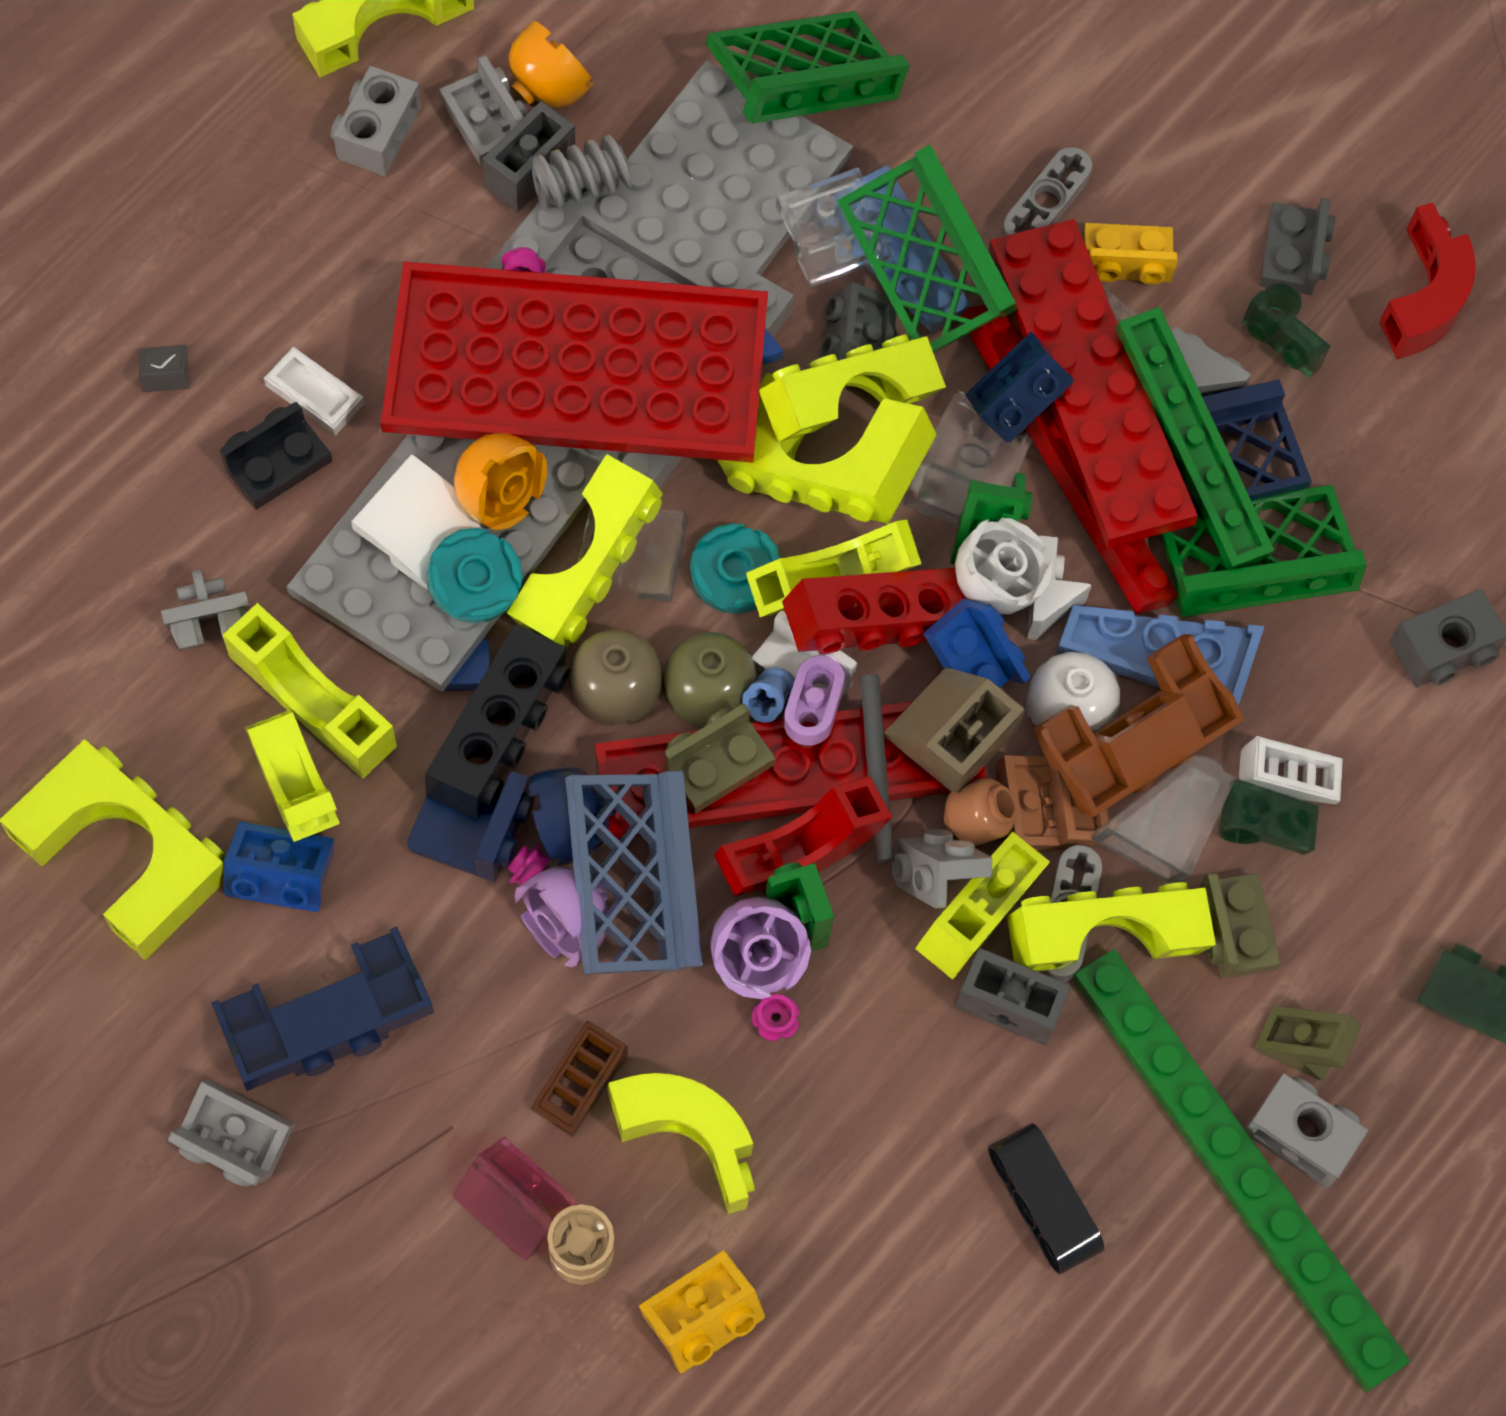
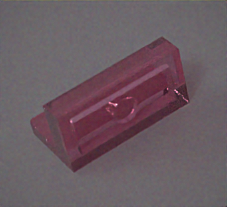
[453,1137,579,1260]

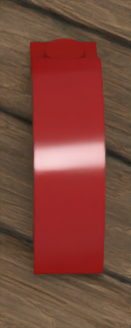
[1379,202,1476,360]
[714,776,892,897]

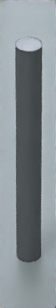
[860,674,894,864]

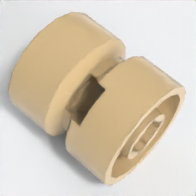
[547,1204,615,1285]

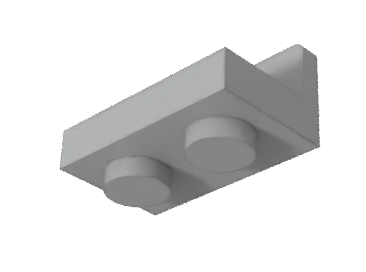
[439,55,528,165]
[892,829,992,909]
[168,1079,295,1187]

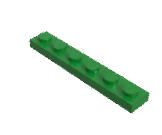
[1115,306,1275,570]

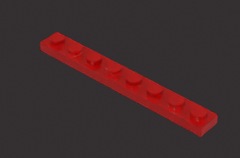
[961,305,1178,614]

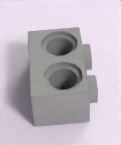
[331,65,421,177]

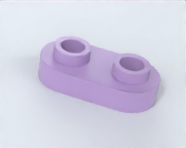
[784,656,845,745]

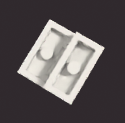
[351,454,485,590]

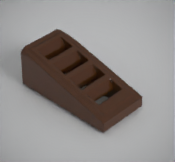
[531,1021,628,1137]

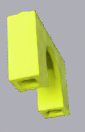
[717,373,937,524]
[0,739,226,961]

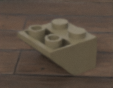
[884,667,1025,793]

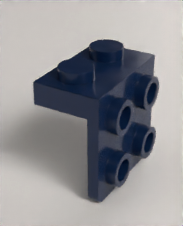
[407,771,535,882]

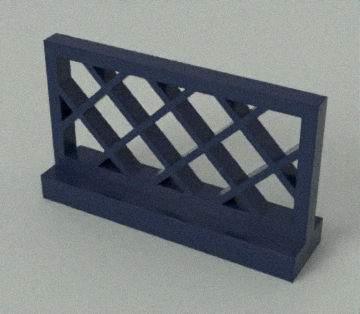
[1162,379,1312,514]

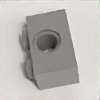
[1245,1073,1369,1189]

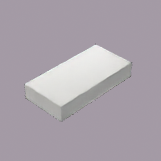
[264,347,365,436]

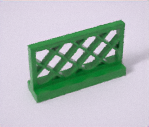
[705,11,910,124]
[836,144,1018,353]
[1159,485,1367,618]

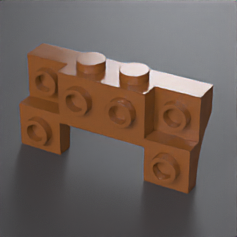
[1032,634,1244,817]

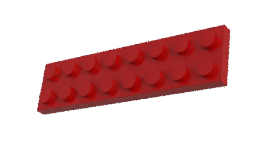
[989,219,1198,548]
[595,701,987,838]

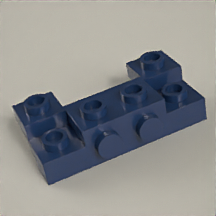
[212,926,434,1091]

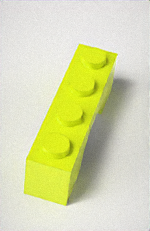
[292,0,474,77]
[759,334,946,442]
[507,454,663,648]
[223,603,397,779]
[1007,882,1216,972]

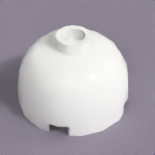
[955,518,1053,614]
[1025,652,1120,733]

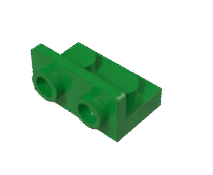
[950,473,1033,565]
[765,863,834,952]

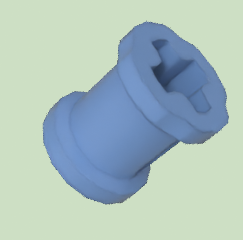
[742,667,795,723]

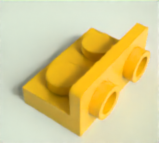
[1083,223,1178,285]
[639,1250,765,1373]

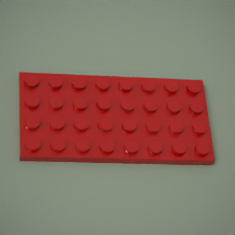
[380,261,768,463]

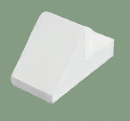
[1027,535,1091,640]

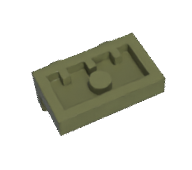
[663,704,776,814]
[1199,872,1280,979]

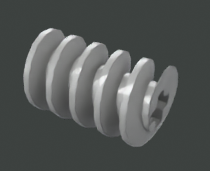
[532,135,632,212]

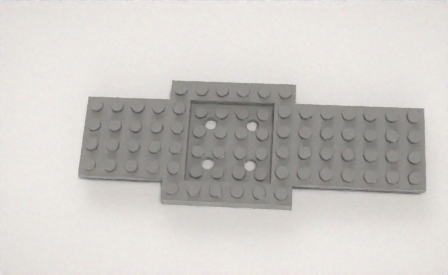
[287,60,853,692]

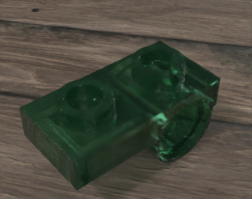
[1242,283,1330,378]
[1219,779,1319,855]

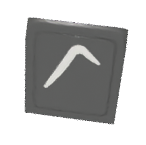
[139,345,190,392]

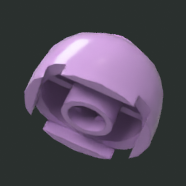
[514,867,608,967]
[710,896,811,999]

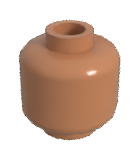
[944,778,1017,846]

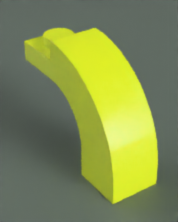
[746,519,921,617]
[245,710,340,842]
[608,1073,755,1214]

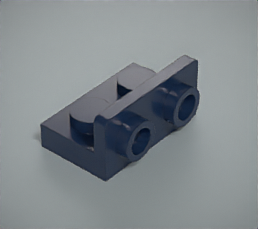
[965,331,1074,442]

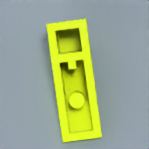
[915,831,1050,980]

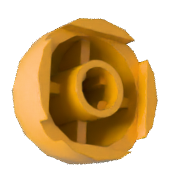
[508,20,594,109]
[454,433,547,531]

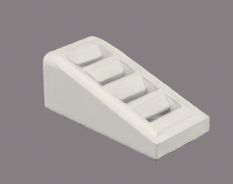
[1238,736,1343,805]

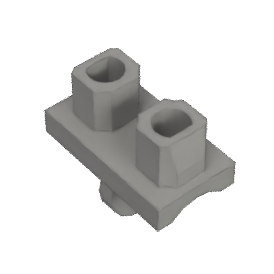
[161,568,251,651]

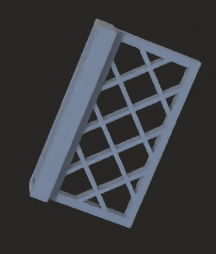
[565,771,703,975]

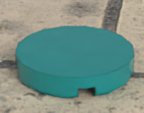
[689,523,781,614]
[426,528,523,623]

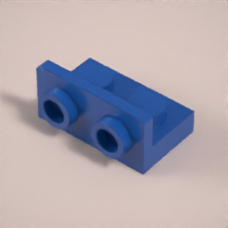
[923,598,1031,688]
[224,821,334,912]

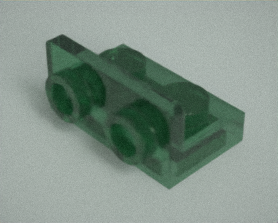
[1417,942,1506,1044]

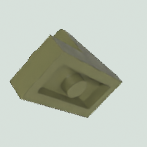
[1255,1006,1362,1080]

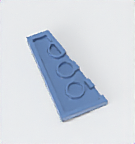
[810,165,971,333]
[1057,605,1265,706]

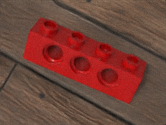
[782,567,967,655]

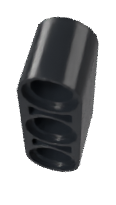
[988,1123,1105,1275]

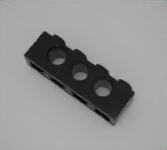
[425,624,570,820]

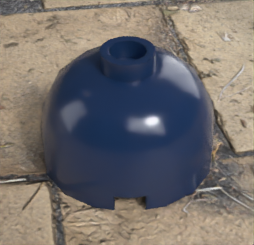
[529,766,616,867]

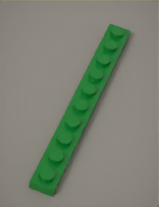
[1072,949,1411,1393]

